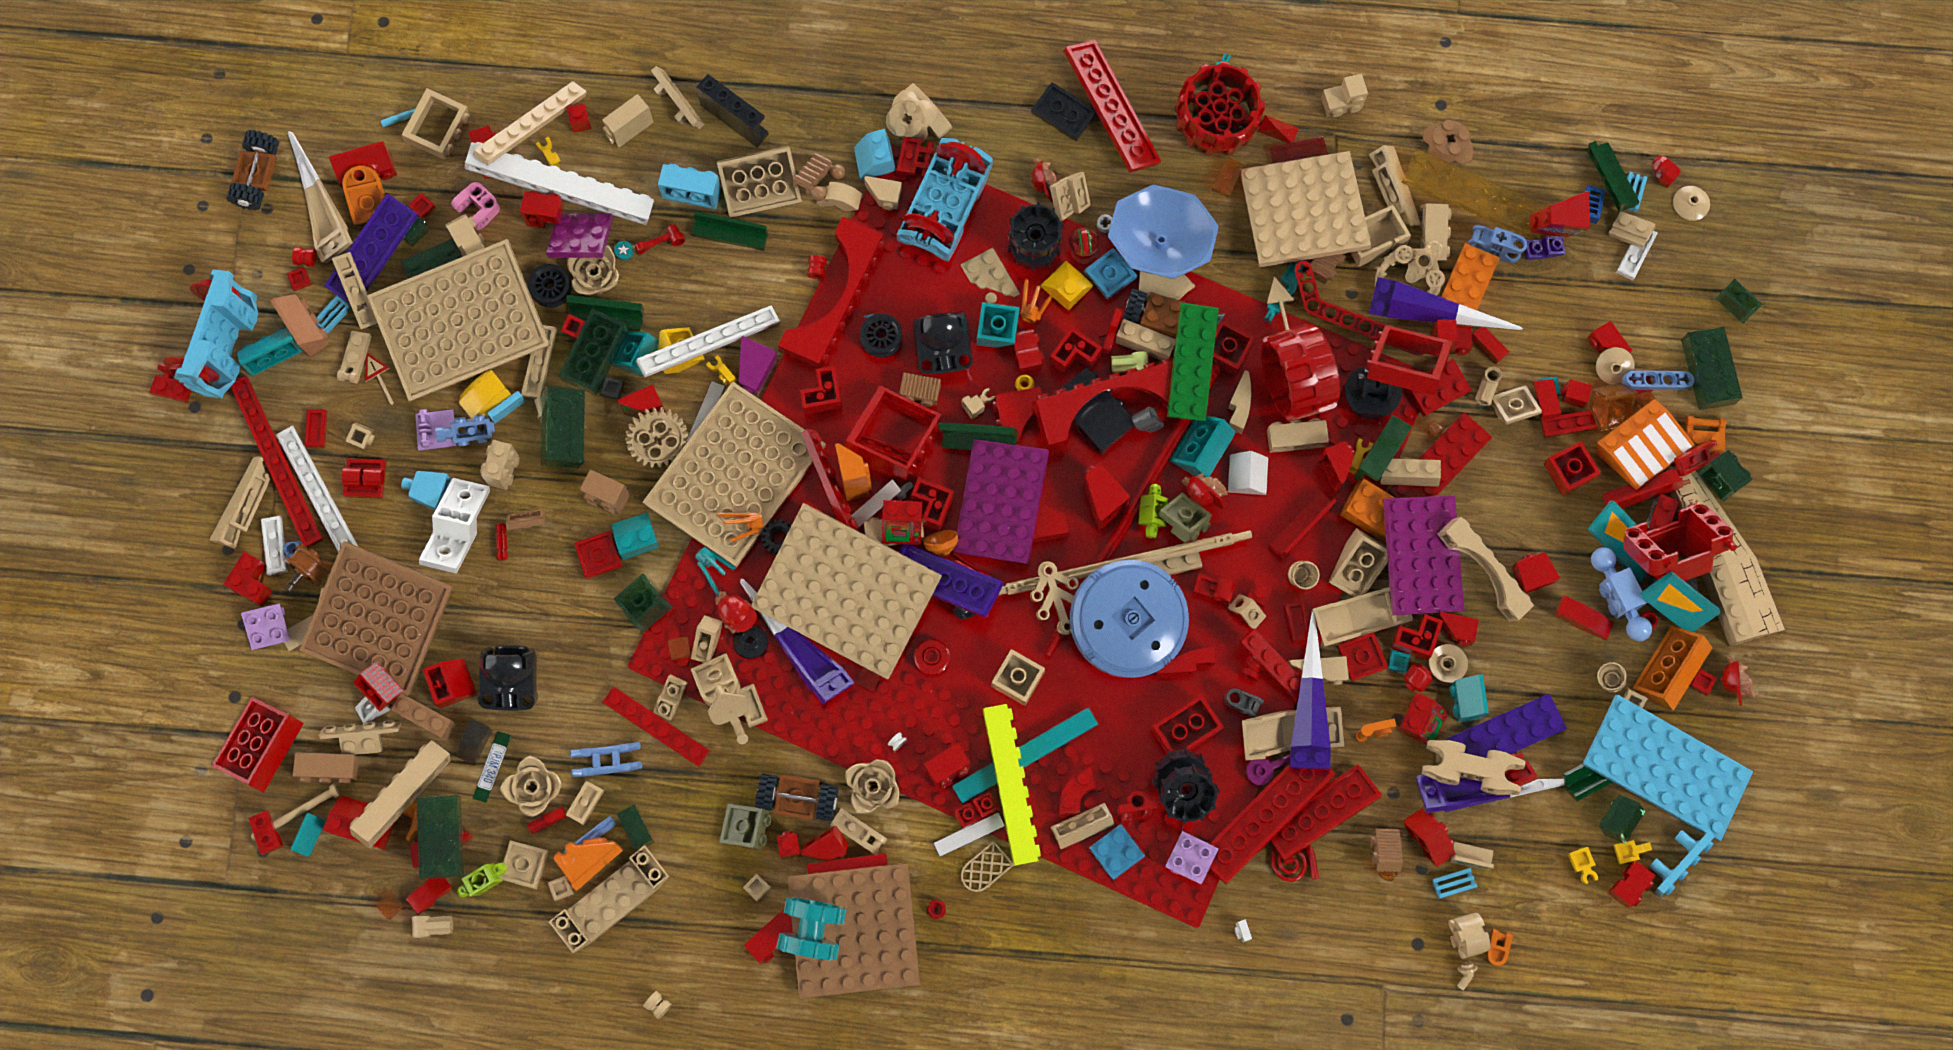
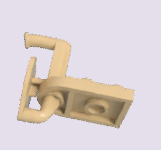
[691,653,749,744]

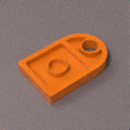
[342,165,385,225]

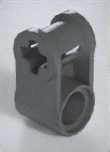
[1132,407,1164,432]
[1224,688,1264,718]

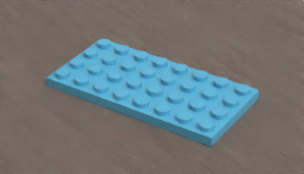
[1582,695,1753,841]

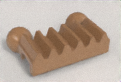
[793,153,845,201]

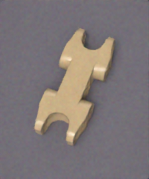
[1421,740,1526,795]

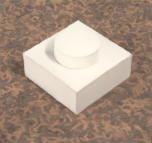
[1234,919,1252,943]

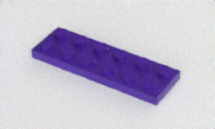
[324,193,419,304]
[899,544,1004,618]
[1443,694,1567,758]

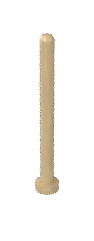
[251,784,340,840]

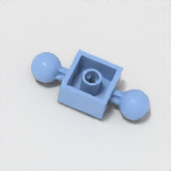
[1591,547,1652,641]

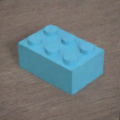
[658,164,721,209]

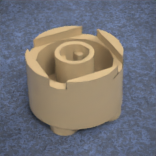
[1448,913,1490,959]

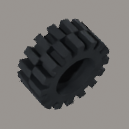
[761,519,792,556]

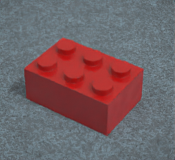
[1151,695,1224,754]

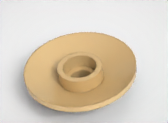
[1673,186,1710,221]
[1596,347,1635,384]
[1429,644,1468,683]

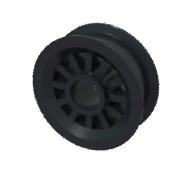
[528,264,572,308]
[860,313,902,358]

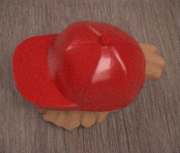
[1031,158,1062,202]
[1182,473,1228,509]
[715,591,757,633]
[1721,656,1755,706]

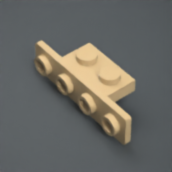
[319,720,401,755]

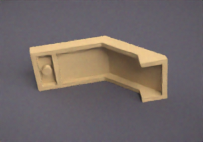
[1313,587,1413,647]
[1242,706,1344,760]

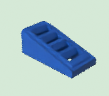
[1586,185,1605,224]

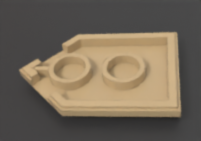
[1139,271,1195,301]

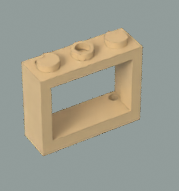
[402,88,470,160]

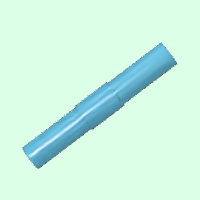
[381,108,429,127]

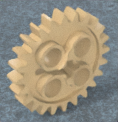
[625,407,688,468]

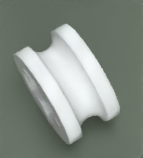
[1097,214,1112,233]
[888,732,907,752]

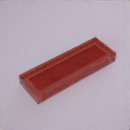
[1269,136,1328,164]

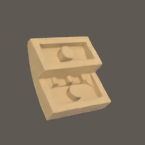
[1050,172,1091,221]

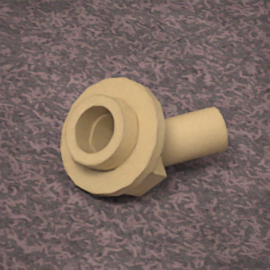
[1457,962,1478,991]

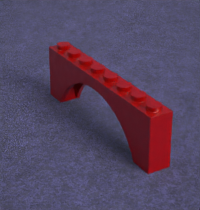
[778,216,885,369]
[1032,357,1173,446]
[992,387,1069,543]

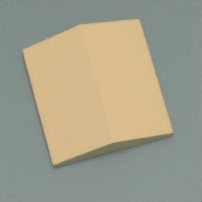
[1492,385,1542,424]

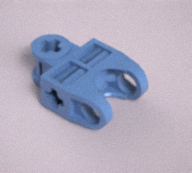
[1468,225,1527,263]

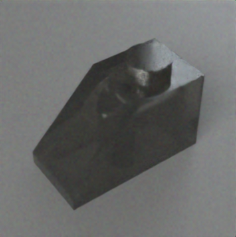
[456,719,493,766]

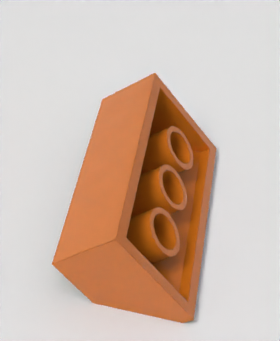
[835,443,872,501]
[1633,625,1713,711]

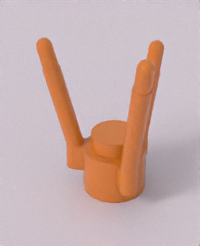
[1020,279,1053,323]
[717,512,763,542]

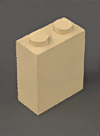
[602,94,654,148]

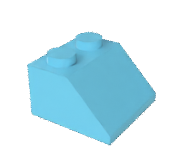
[854,129,896,181]

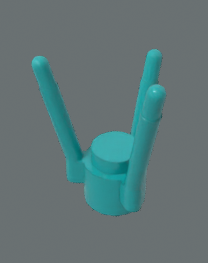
[695,547,735,596]

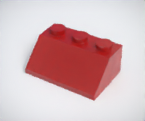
[329,141,397,191]
[323,796,395,851]

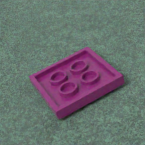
[546,213,613,258]

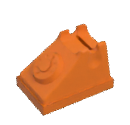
[554,837,623,891]

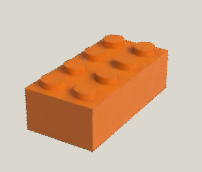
[1441,243,1500,326]
[1339,479,1395,543]

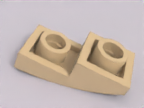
[653,674,688,721]

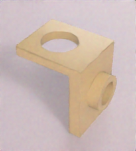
[1228,594,1266,629]

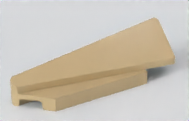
[1369,145,1421,226]
[210,457,270,549]

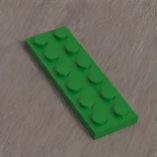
[1167,303,1219,422]

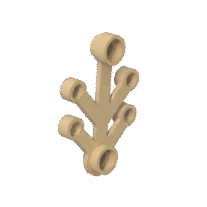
[1030,561,1079,635]

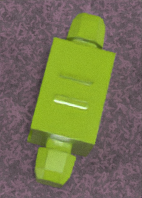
[1138,484,1168,538]
[457,862,508,897]

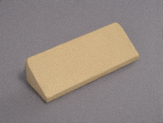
[1051,803,1114,849]

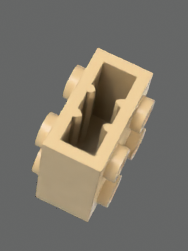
[480,440,520,490]

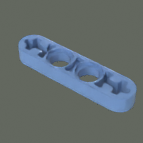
[1622,371,1694,390]

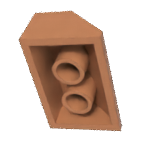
[270,294,330,356]

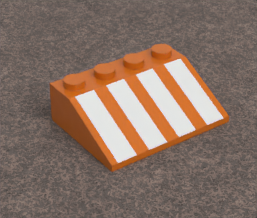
[1596,399,1695,490]

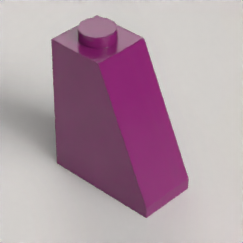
[739,336,778,396]

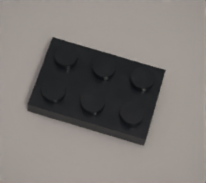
[1031,82,1097,141]

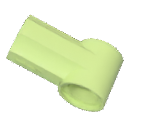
[1111,351,1149,373]

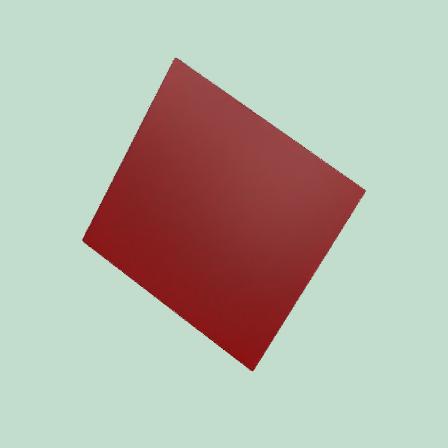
[628,144,1426,928]

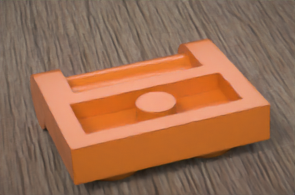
[1685,416,1727,453]
[1355,718,1396,742]

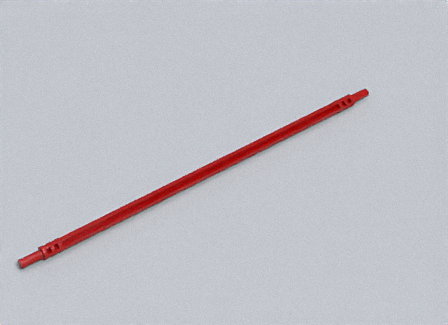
[1044,353,1225,657]

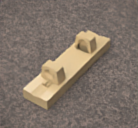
[651,66,705,129]
[332,252,378,329]

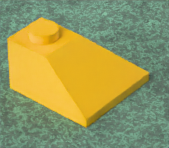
[1041,261,1093,311]
[658,327,705,374]

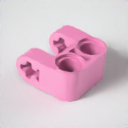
[451,182,500,230]

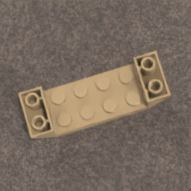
[549,845,670,954]

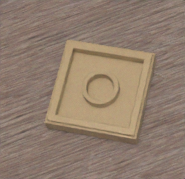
[501,840,549,890]

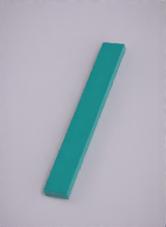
[952,708,1098,803]

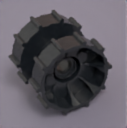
[1007,202,1064,272]
[1151,747,1220,824]

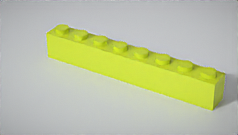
[983,704,1041,866]

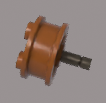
[284,543,332,592]

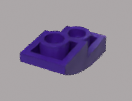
[1524,236,1566,260]

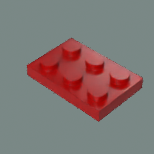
[1407,358,1472,417]

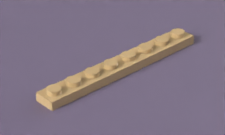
[473,81,587,166]

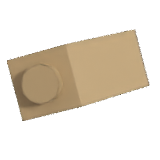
[864,176,902,210]
[691,615,723,663]

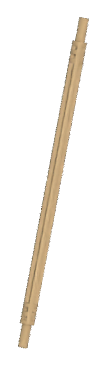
[999,531,1252,595]

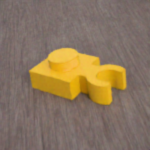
[1568,847,1598,885]

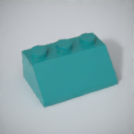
[237,327,303,376]
[1169,416,1236,477]

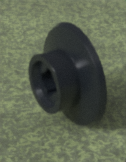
[733,625,768,659]

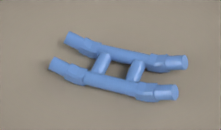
[569,742,642,777]

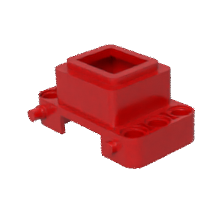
[1624,504,1737,581]

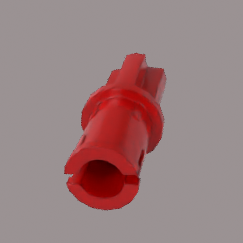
[527,806,567,834]

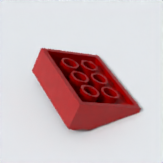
[212,697,304,793]

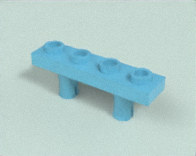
[1649,830,1715,898]

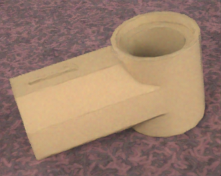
[1474,367,1502,406]
[412,916,453,938]

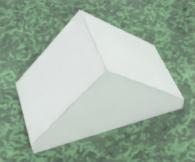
[355,697,391,724]

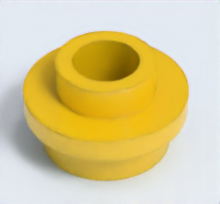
[1015,375,1034,391]

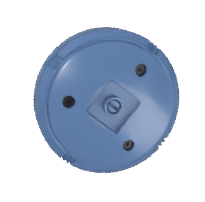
[1070,560,1189,678]

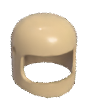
[1288,561,1320,589]
[1597,662,1627,693]

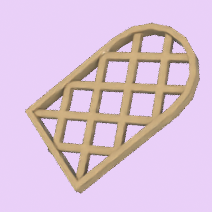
[961,841,1013,892]

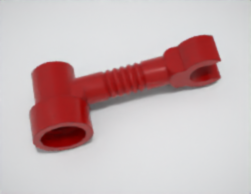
[635,224,686,255]

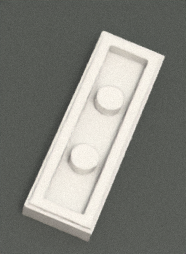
[1616,231,1657,281]
[261,516,288,576]

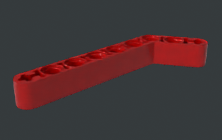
[1295,260,1425,356]

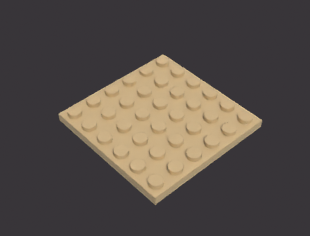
[1240,151,1371,267]

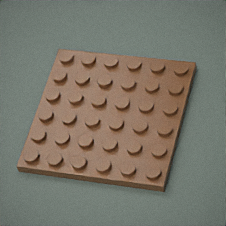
[299,541,454,696]
[788,863,920,999]

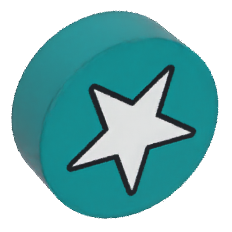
[614,241,634,261]

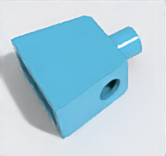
[401,471,451,511]

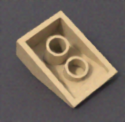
[1329,528,1388,597]

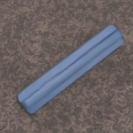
[564,816,616,853]

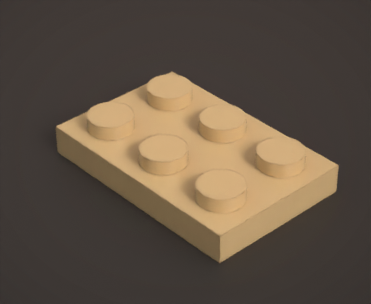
[961,248,1020,304]

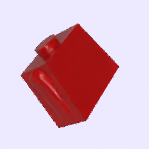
[1512,552,1561,594]

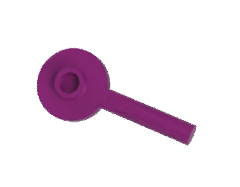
[1246,754,1290,785]

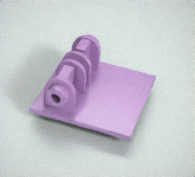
[415,409,456,451]
[241,603,290,650]
[1165,831,1219,884]

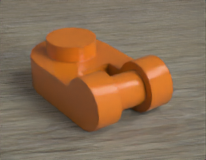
[1486,928,1513,966]

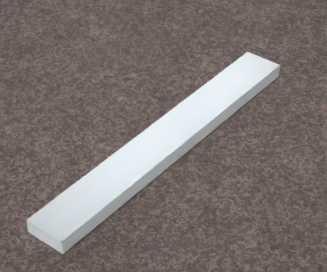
[636,305,780,377]
[276,426,358,553]

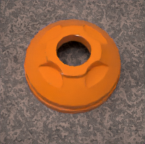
[923,530,958,556]

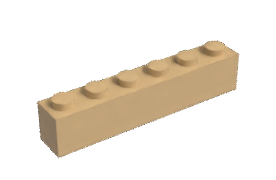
[350,740,451,849]

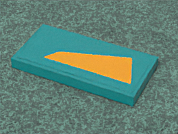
[1587,501,1647,581]
[1640,571,1721,632]

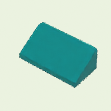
[291,813,325,857]

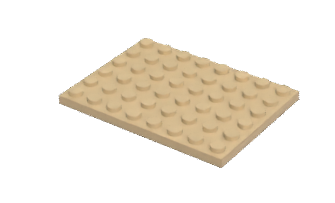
[367,239,550,402]
[642,382,826,568]
[751,503,942,679]

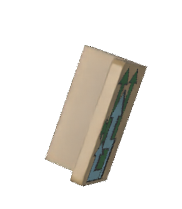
[1450,842,1494,871]

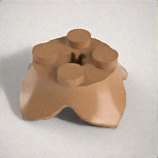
[1423,120,1473,168]

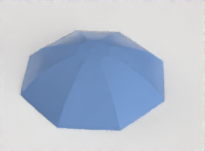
[1108,185,1219,279]

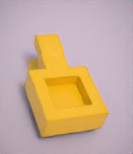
[536,137,561,169]
[706,355,737,386]
[1349,438,1373,474]
[1613,840,1652,865]

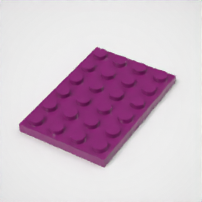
[953,439,1049,564]
[1383,495,1464,616]

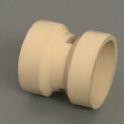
[643,991,672,1020]

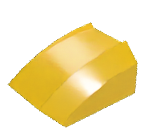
[459,369,511,419]

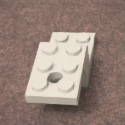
[419,478,490,574]

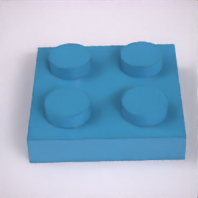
[1084,248,1137,299]
[1089,824,1145,880]

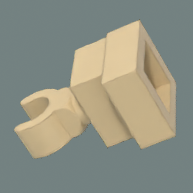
[961,388,995,419]

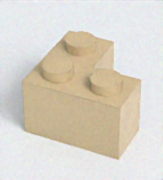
[1321,74,1368,117]

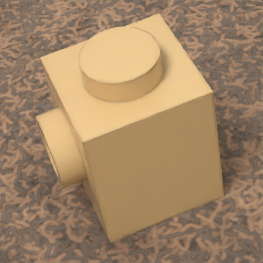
[346,422,375,449]

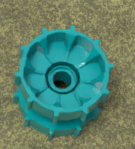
[776,897,847,961]

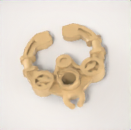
[1375,240,1445,296]

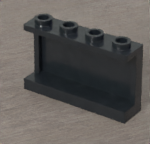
[696,74,769,147]
[1052,367,1136,456]

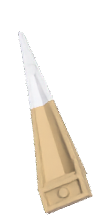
[288,131,353,264]

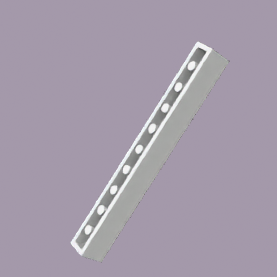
[465,142,654,225]

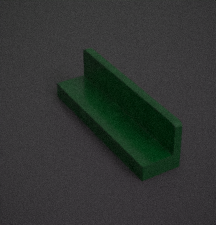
[1587,141,1639,212]
[691,211,768,251]
[566,295,644,331]
[1353,415,1412,481]
[939,422,1018,450]
[1563,764,1613,802]

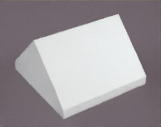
[1228,451,1268,495]

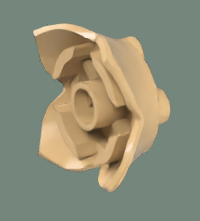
[886,90,938,143]
[568,245,619,295]
[500,756,561,817]
[845,760,899,813]

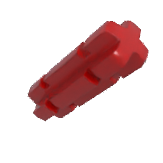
[495,523,508,561]

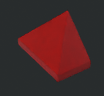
[1258,115,1299,145]

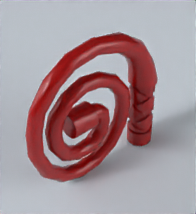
[1270,845,1319,882]

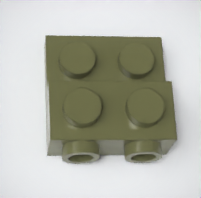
[1158,492,1212,543]
[719,803,771,851]

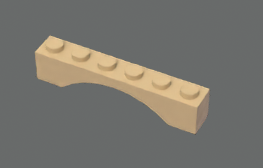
[1437,517,1534,622]

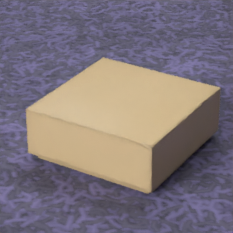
[743,874,771,902]
[548,876,574,902]

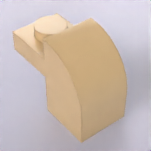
[817,182,862,212]

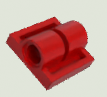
[342,458,387,499]
[1116,791,1159,821]

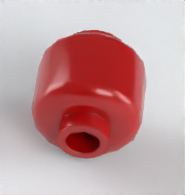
[1403,663,1433,692]

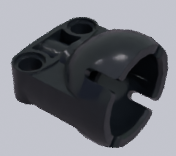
[913,312,973,374]
[478,645,538,711]

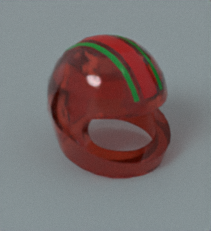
[1069,228,1099,264]

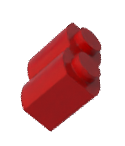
[1012,329,1044,373]

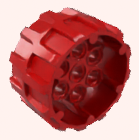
[1174,61,1265,156]
[1261,324,1340,421]

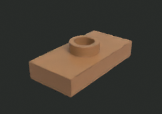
[506,509,546,530]

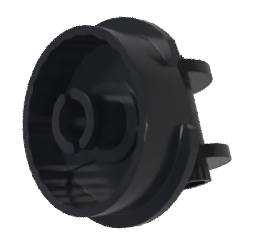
[1345,367,1402,419]

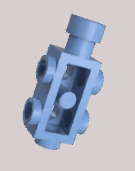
[435,414,495,446]

